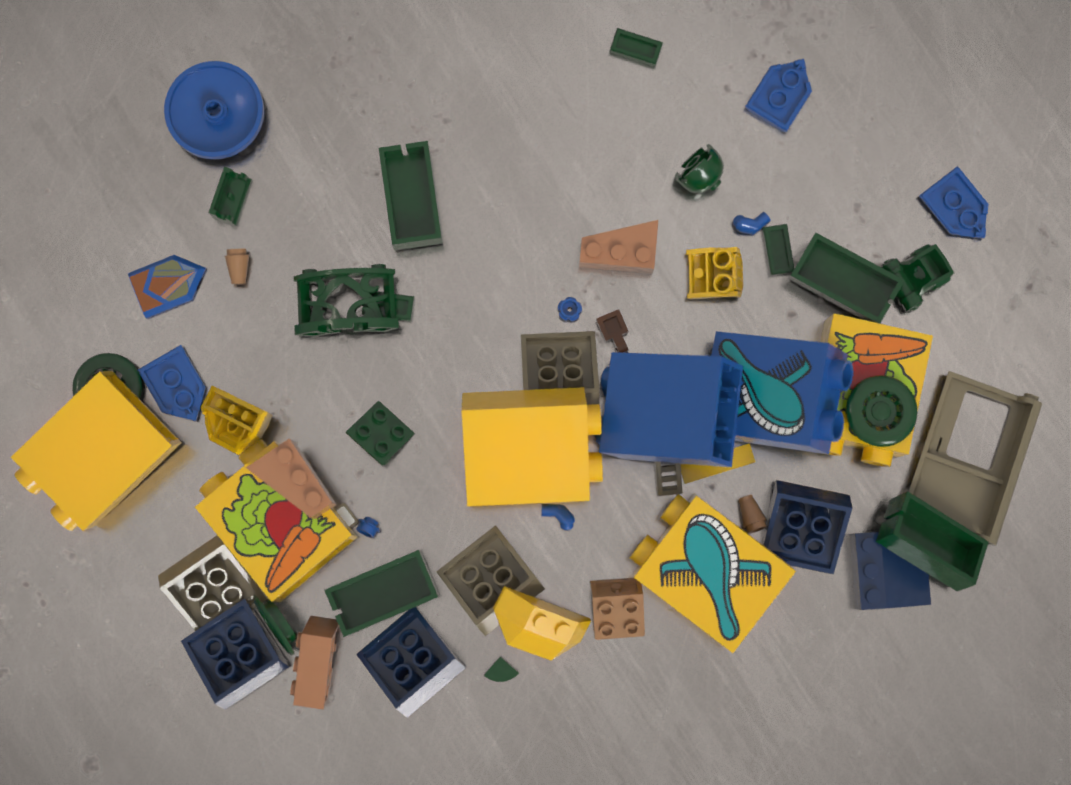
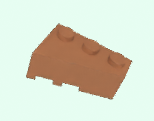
[579,220,658,274]
[246,438,337,519]
[290,616,339,710]

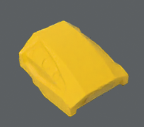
[686,247,743,299]

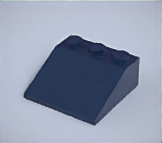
[762,480,852,574]
[849,532,931,610]
[181,599,289,710]
[356,607,466,718]

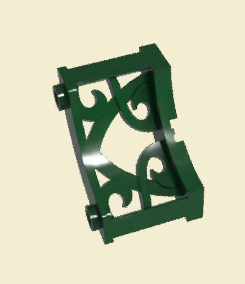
[293,264,399,337]

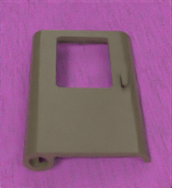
[909,371,1042,546]

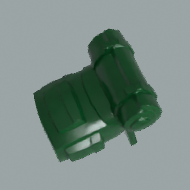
[881,244,954,312]

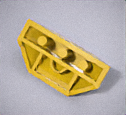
[201,386,273,455]
[493,586,592,661]

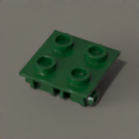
[345,400,415,466]

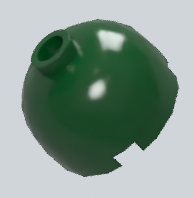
[675,144,724,193]

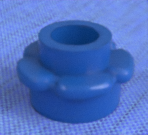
[558,297,582,321]
[356,517,380,538]

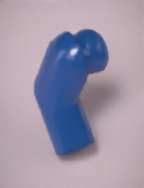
[733,212,771,234]
[542,504,575,530]

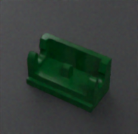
[208,166,252,226]

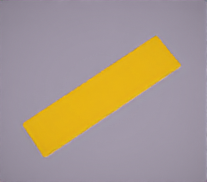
[681,444,755,484]

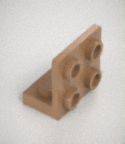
[590,578,645,640]

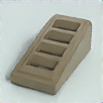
[654,462,683,496]

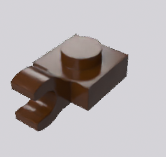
[596,309,629,353]

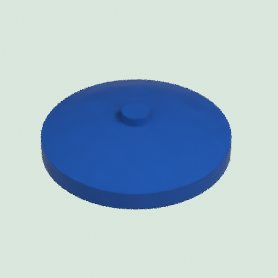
[164,61,264,159]

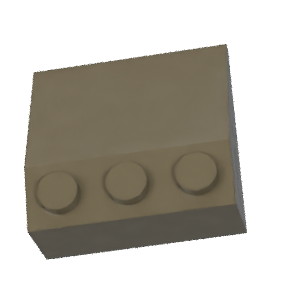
[521,331,600,405]
[436,525,545,636]
[158,535,267,631]

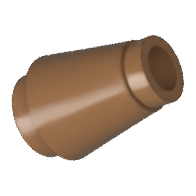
[224,249,249,284]
[738,495,767,534]

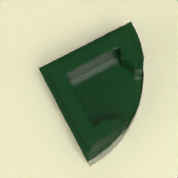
[483,656,519,682]

